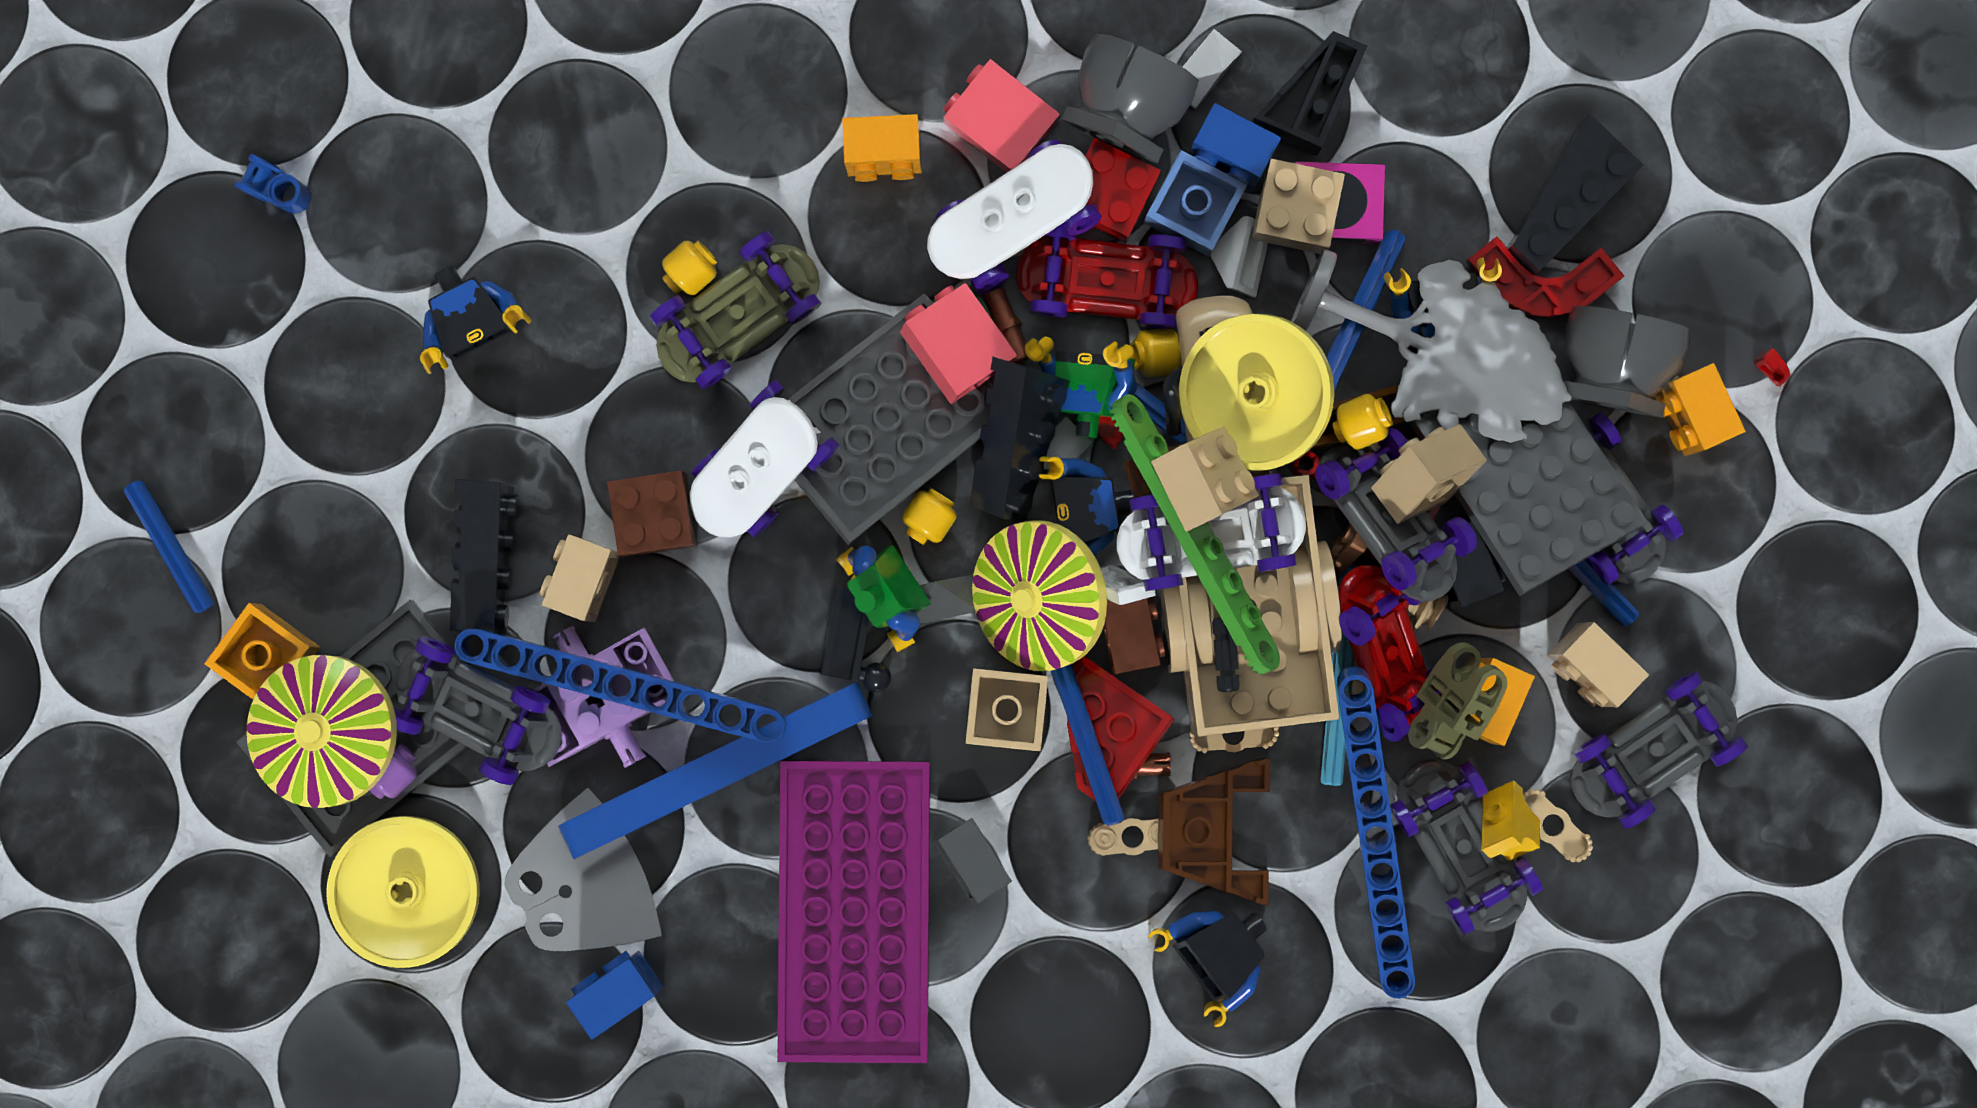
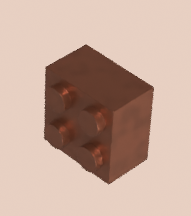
[607,470,697,557]
[1103,597,1165,674]

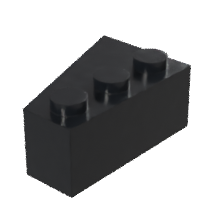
[1252,31,1367,156]

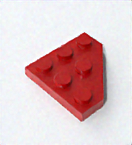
[1067,656,1175,801]

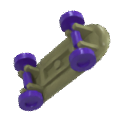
[650,231,822,390]

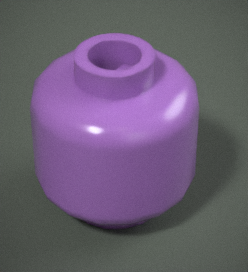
[369,743,417,799]

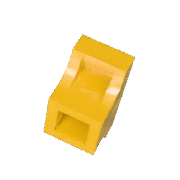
[1481,780,1540,861]

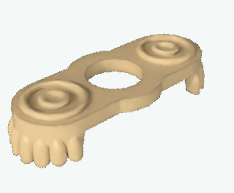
[1189,727,1279,753]
[1523,789,1593,862]
[1087,818,1158,856]

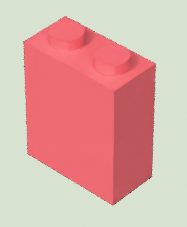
[943,59,1060,173]
[900,283,1017,404]

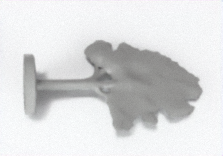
[1291,248,1572,443]

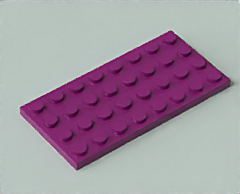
[777,761,930,1063]

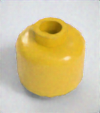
[662,240,718,295]
[1130,328,1182,378]
[1333,394,1393,450]
[901,488,957,545]

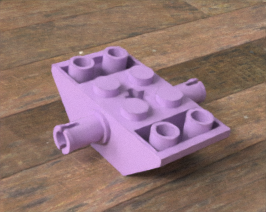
[533,626,674,768]

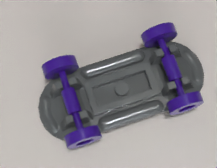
[1583,412,1683,585]
[1316,428,1477,601]
[393,636,562,785]
[1571,671,1748,829]
[1390,760,1543,935]

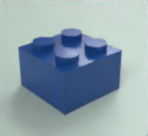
[1189,103,1281,191]
[566,950,664,1040]

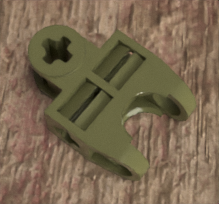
[1408,642,1507,760]

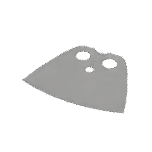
[505,788,662,951]

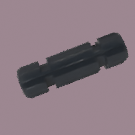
[1212,618,1240,692]

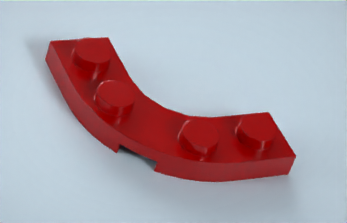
[1466,236,1624,317]

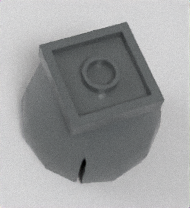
[1061,33,1199,163]
[1564,306,1691,418]

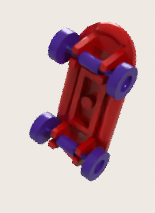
[1016,223,1198,330]
[1338,565,1441,742]

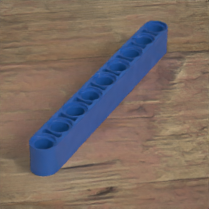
[454,628,787,743]
[1337,666,1415,999]
[558,682,873,860]

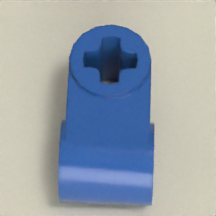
[233,153,311,214]

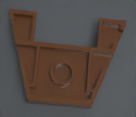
[1158,758,1270,905]

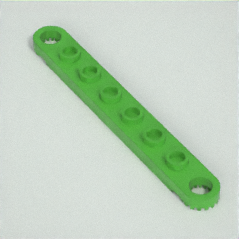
[1110,394,1280,675]

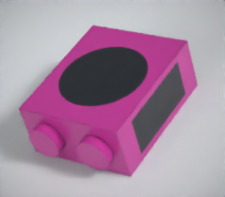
[1295,162,1385,245]

